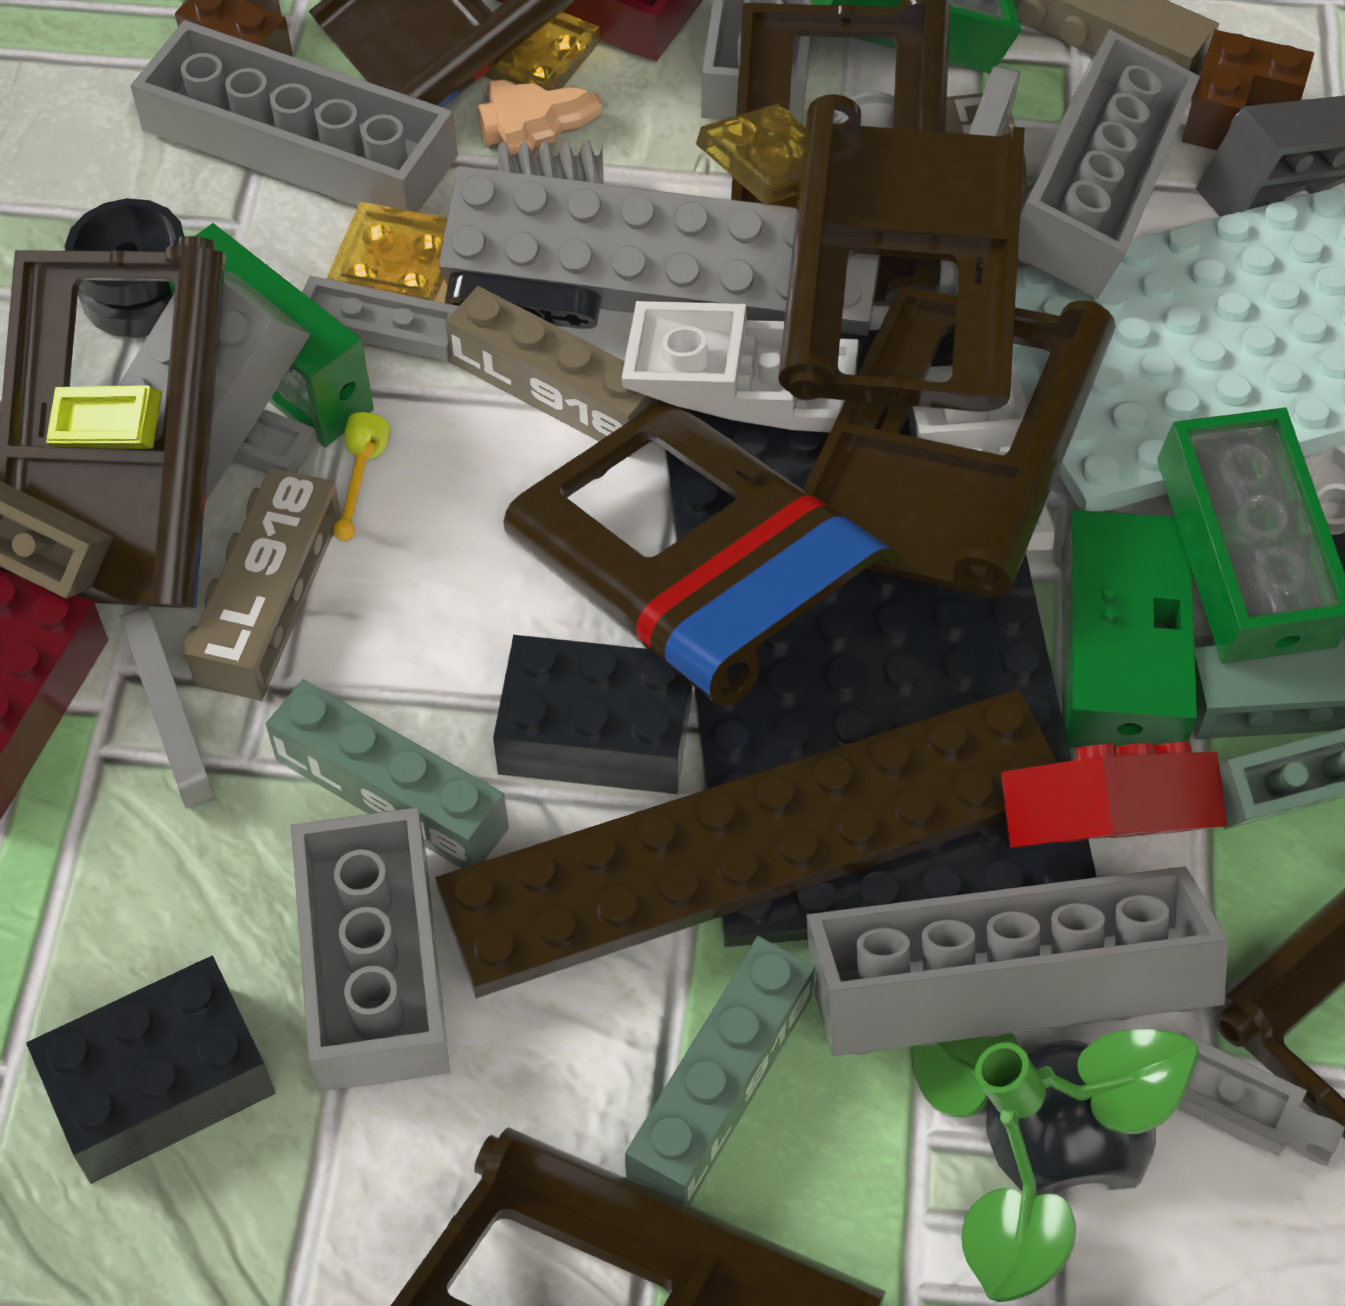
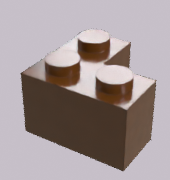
[175,0,293,57]
[1182,29,1315,151]

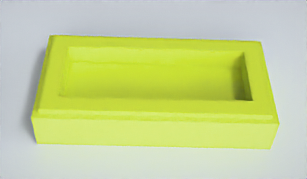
[46,386,162,449]

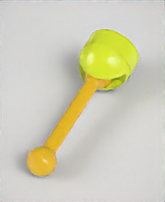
[333,412,391,541]

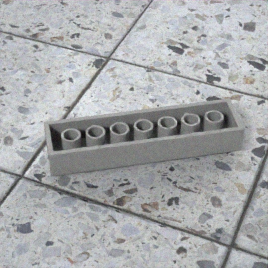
[439,165,881,336]

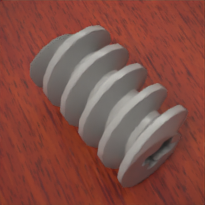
[498,141,604,184]

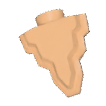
[477,79,603,157]

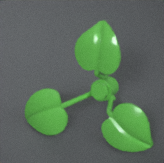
[911,1029,1199,1302]

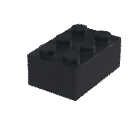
[493,634,693,795]
[26,955,276,1184]

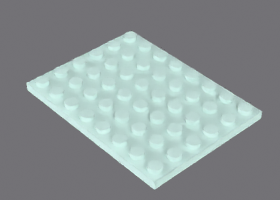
[952,187,1345,512]

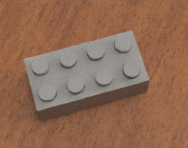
[118,270,311,502]
[291,807,450,1092]

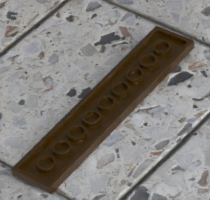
[435,689,1058,998]

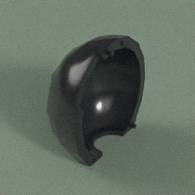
[986,1040,1156,1196]

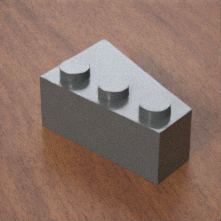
[1196,95,1345,217]

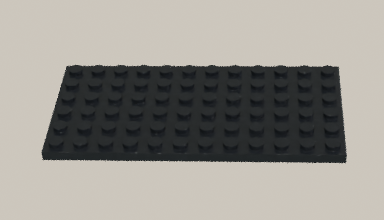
[660,330,1097,947]

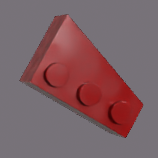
[1001,741,1227,848]

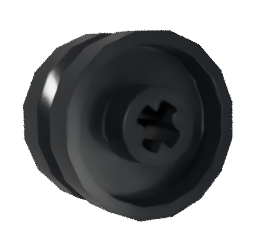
[64,198,184,338]

